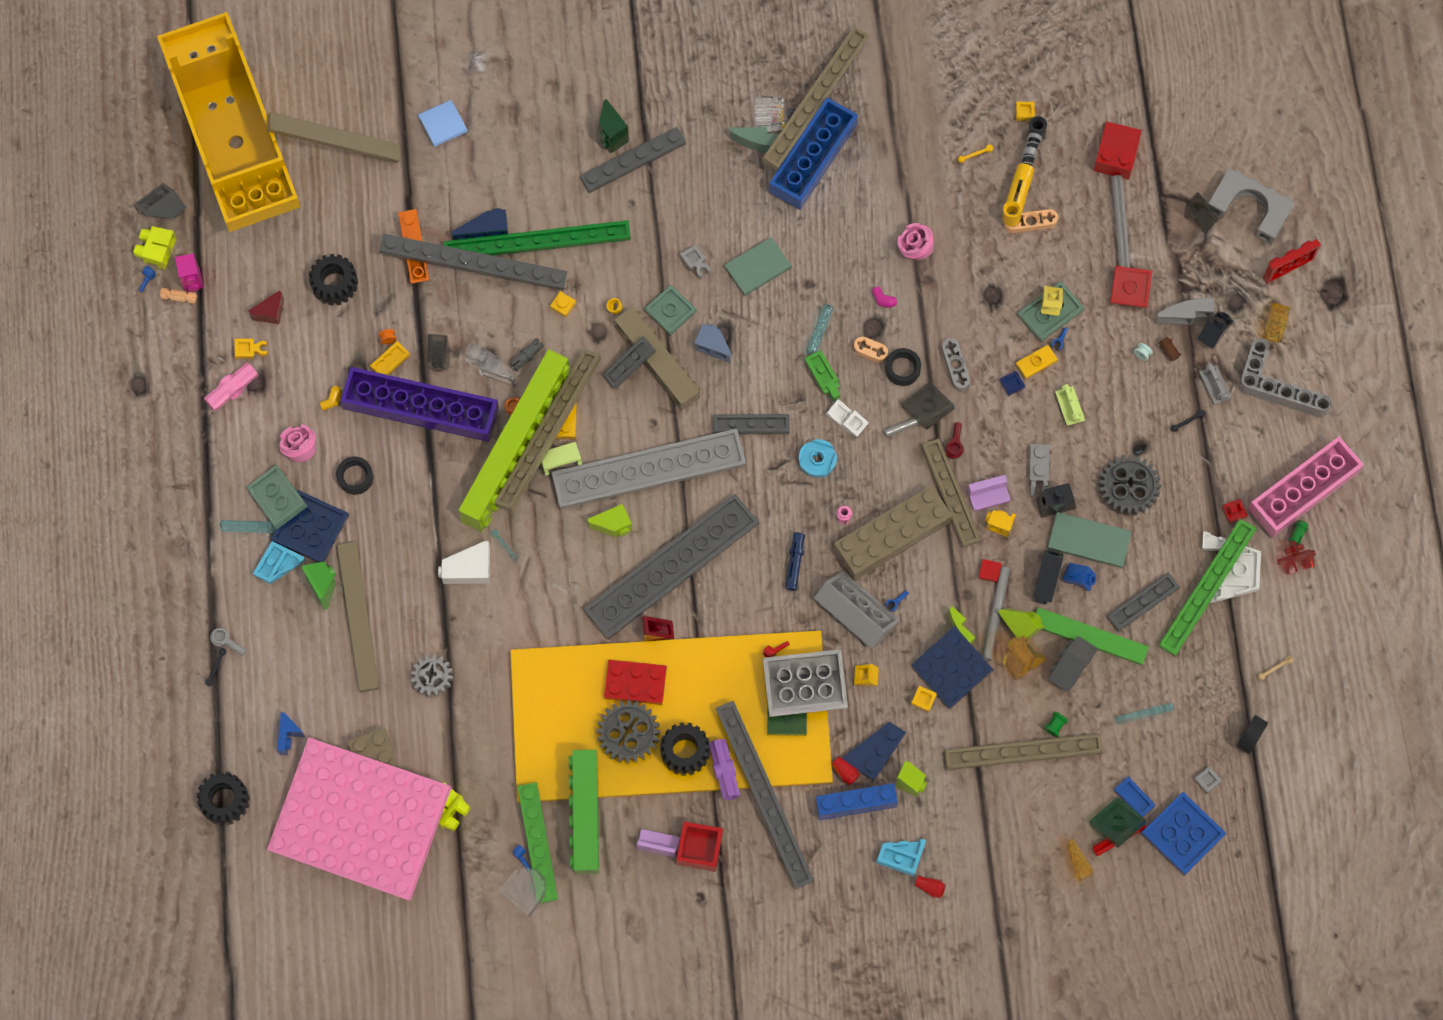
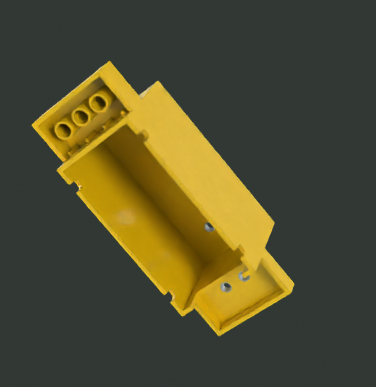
[157,12,301,232]

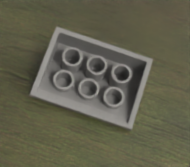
[762,649,848,717]

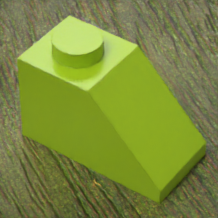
[587,504,632,537]
[998,608,1045,643]
[895,760,927,797]

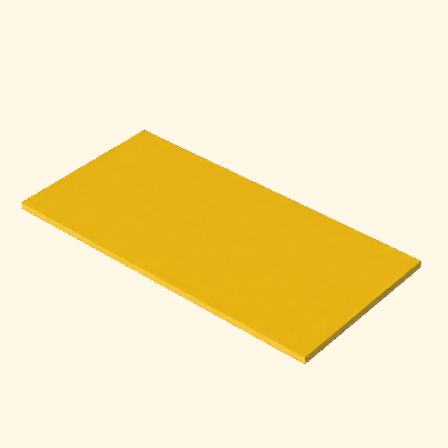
[511,630,833,803]

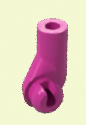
[872,286,897,308]

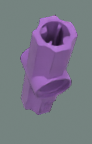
[709,739,740,801]

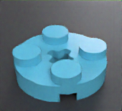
[799,439,837,478]

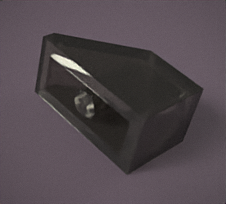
[427,334,450,372]

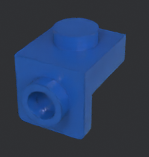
[1063,563,1096,591]

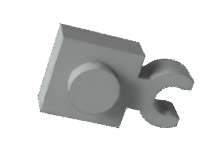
[680,244,711,279]

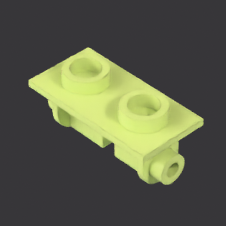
[1055,384,1085,426]

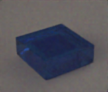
[999,371,1025,397]

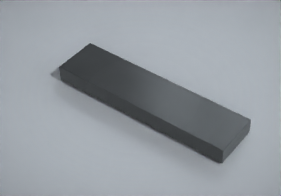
[714,414,790,434]
[1107,572,1180,632]

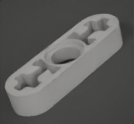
[942,338,970,391]

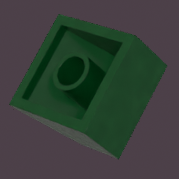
[598,99,629,153]

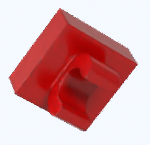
[1222,499,1248,524]

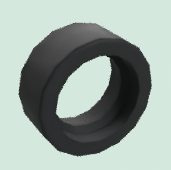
[885,348,922,386]
[336,456,374,495]
[1236,715,1268,754]

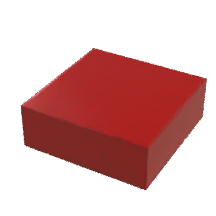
[978,559,1002,583]

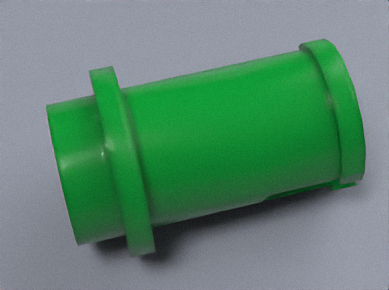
[1288,520,1309,546]

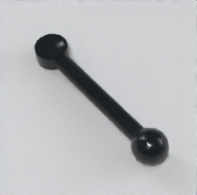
[1171,410,1206,432]
[205,648,226,687]

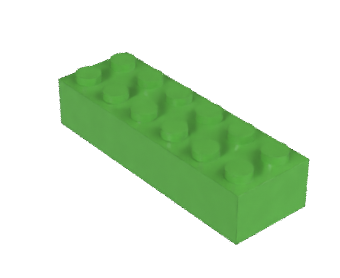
[569,750,599,874]

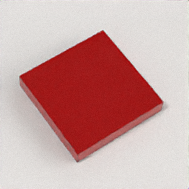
[1110,266,1153,308]

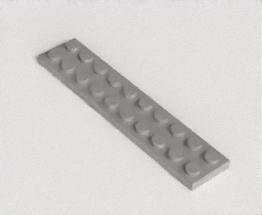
[552,429,746,509]

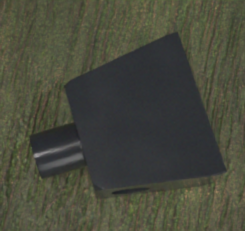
[1036,483,1076,518]

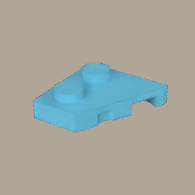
[876,839,926,876]

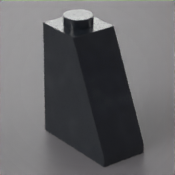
[1033,549,1063,605]

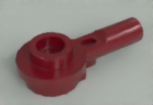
[945,422,964,459]

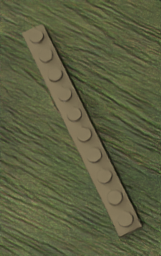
[761,26,870,171]
[494,349,602,512]

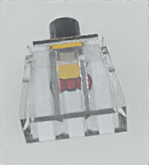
[754,95,795,133]

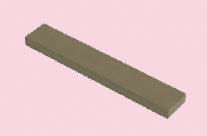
[921,438,981,548]

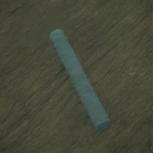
[1116,703,1174,724]

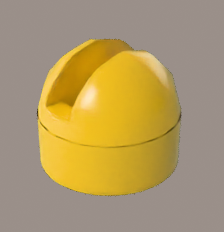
[606,298,623,314]

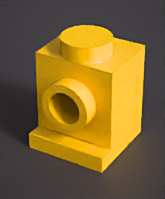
[985,510,1016,537]

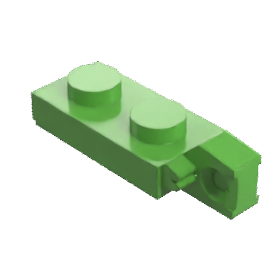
[804,350,840,402]

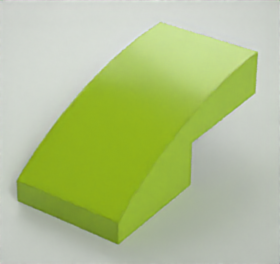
[948,606,975,644]

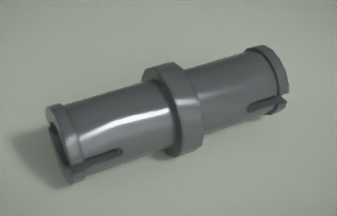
[509,338,544,372]

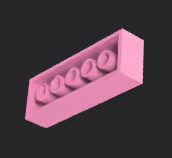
[1248,437,1364,538]

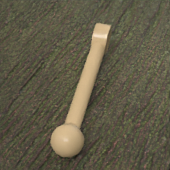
[1258,656,1293,680]

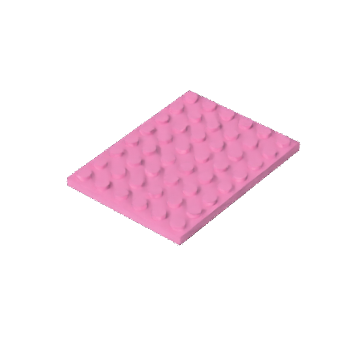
[267,737,452,901]

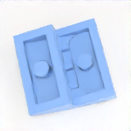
[418,100,468,147]

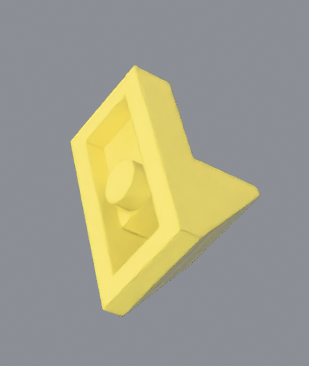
[1041,286,1063,316]

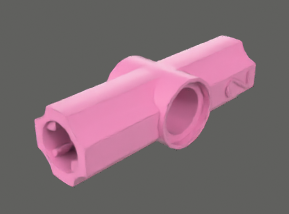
[204,363,258,411]

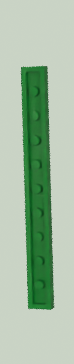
[443,220,631,256]

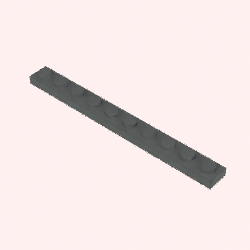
[379,233,567,291]
[715,700,814,890]

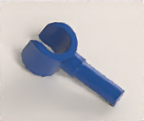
[138,266,156,293]
[1052,327,1068,351]
[886,590,909,612]
[513,845,532,872]

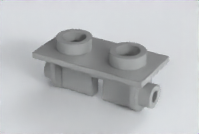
[1199,364,1232,405]

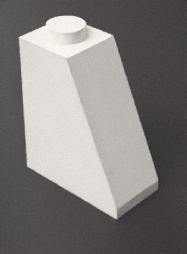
[438,541,490,584]

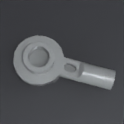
[210,628,246,656]

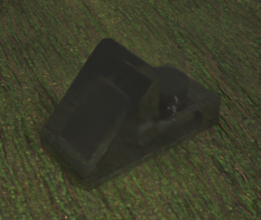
[1184,192,1219,232]

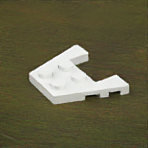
[1202,532,1261,604]

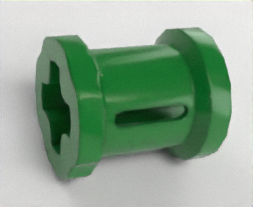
[1043,711,1069,738]

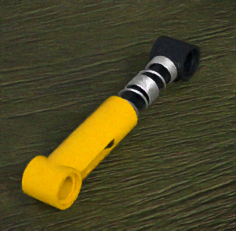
[1002,116,1047,227]

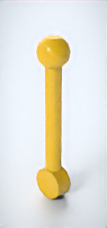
[958,144,993,163]

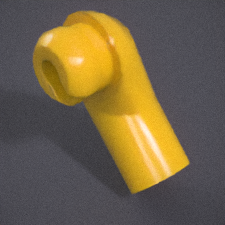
[319,386,342,411]

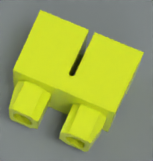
[133,226,177,269]
[438,783,471,832]

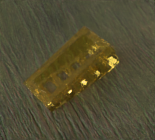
[1066,838,1094,883]

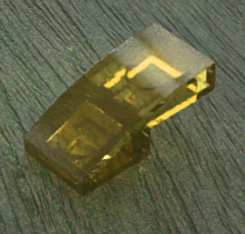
[1263,302,1290,343]

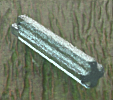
[806,304,833,355]
[220,520,276,533]

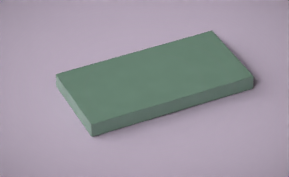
[1048,512,1132,568]

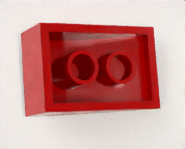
[1093,121,1142,180]

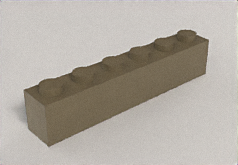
[614,307,700,411]

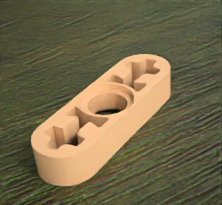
[1004,209,1058,233]

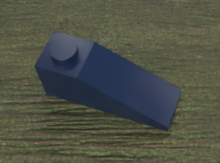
[451,208,508,240]

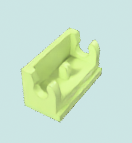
[541,442,582,475]

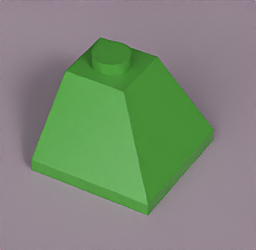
[302,562,336,610]

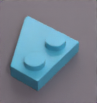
[253,541,305,584]

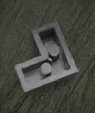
[1049,636,1098,692]

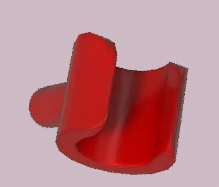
[762,641,790,658]

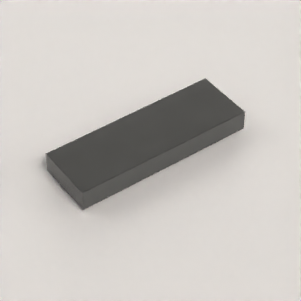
[603,336,656,389]

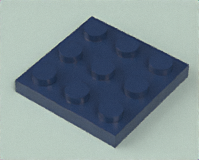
[271,490,349,563]
[912,626,994,709]

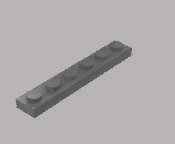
[580,127,686,193]

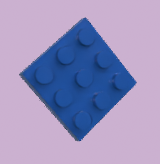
[1141,792,1227,876]

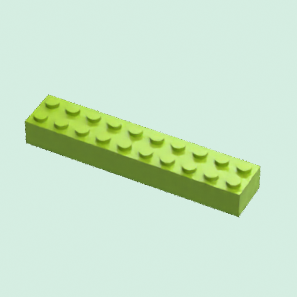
[458,349,570,532]

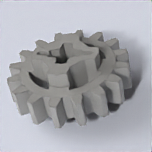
[411,655,453,698]

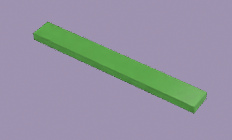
[1159,519,1257,657]

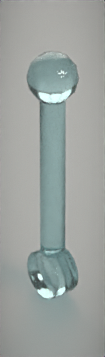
[491,529,519,561]

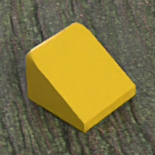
[854,664,879,686]

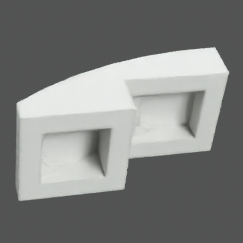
[825,399,869,437]

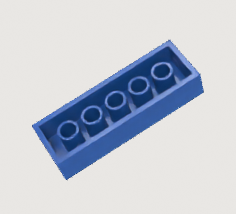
[769,98,858,210]

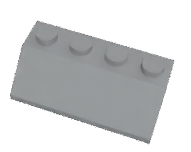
[814,571,900,649]

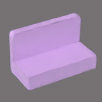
[967,475,1010,511]
[637,829,680,858]

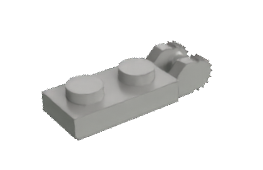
[1029,444,1050,495]

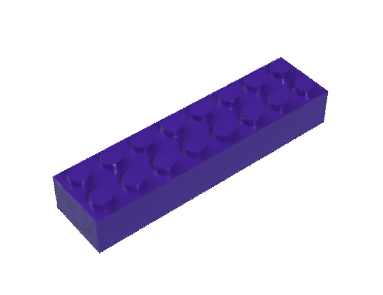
[340,367,499,442]

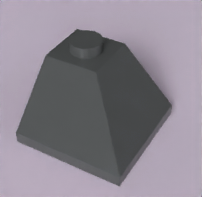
[134,183,186,219]

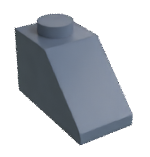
[694,324,731,363]

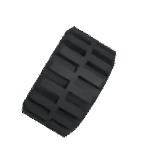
[309,254,358,306]
[660,722,710,776]
[196,772,250,825]

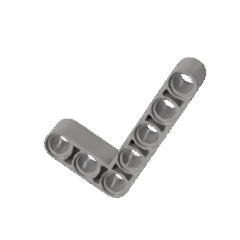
[1239,338,1332,417]

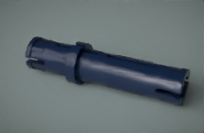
[785,532,805,591]

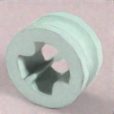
[1133,343,1153,361]

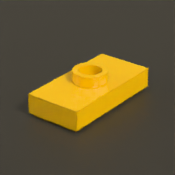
[370,341,411,375]
[1016,345,1058,380]

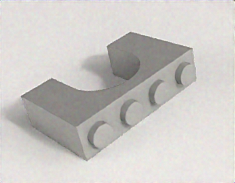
[1206,168,1295,245]

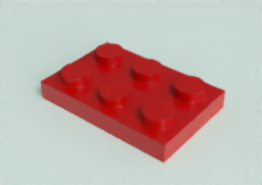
[1263,239,1321,284]
[604,660,667,705]

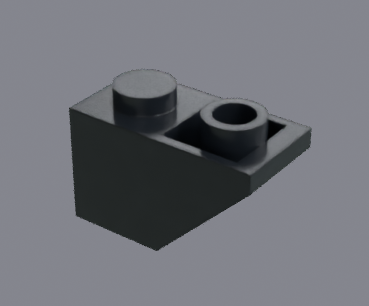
[1197,311,1234,349]

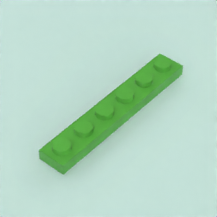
[518,782,558,904]

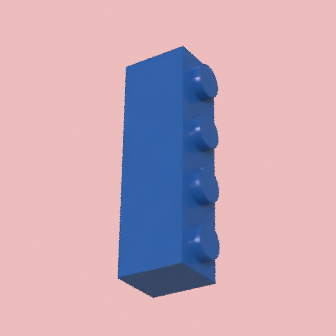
[815,783,898,821]

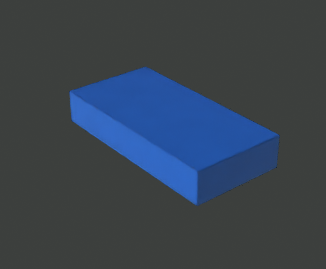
[1113,776,1156,819]

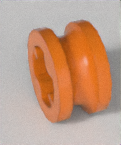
[378,329,397,345]

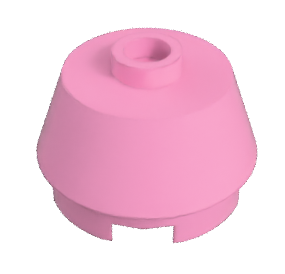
[898,223,934,260]
[279,424,316,463]

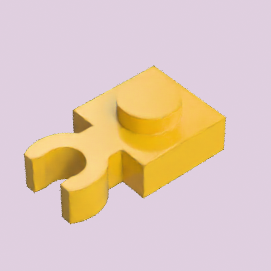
[234,339,267,359]

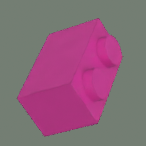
[175,253,204,292]

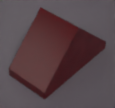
[248,290,284,324]
[642,616,675,641]

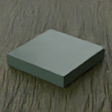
[644,285,697,336]

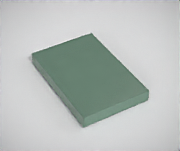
[724,237,792,296]
[1017,281,1085,342]
[246,465,308,529]

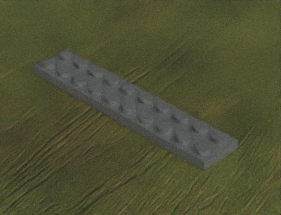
[584,494,759,640]

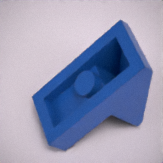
[277,712,305,756]

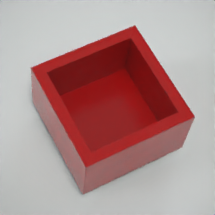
[676,821,723,872]

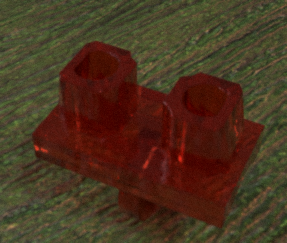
[1277,540,1316,574]

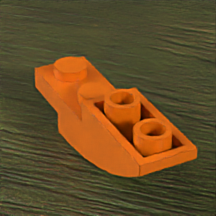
[398,209,430,284]

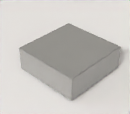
[1193,766,1222,794]

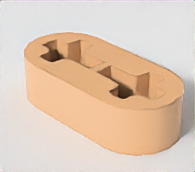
[854,337,888,363]

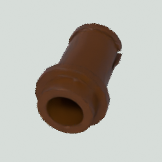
[1159,337,1181,362]

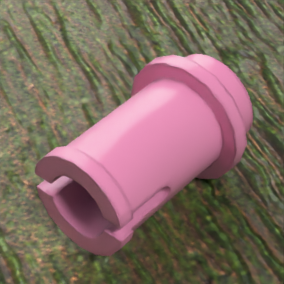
[837,506,852,525]

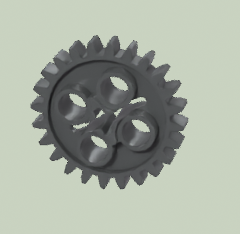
[1098,454,1161,516]
[596,700,661,764]

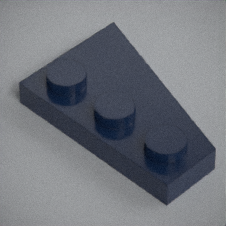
[842,722,906,782]

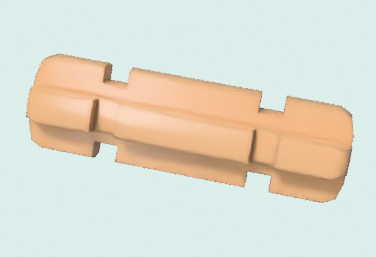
[160,288,197,303]

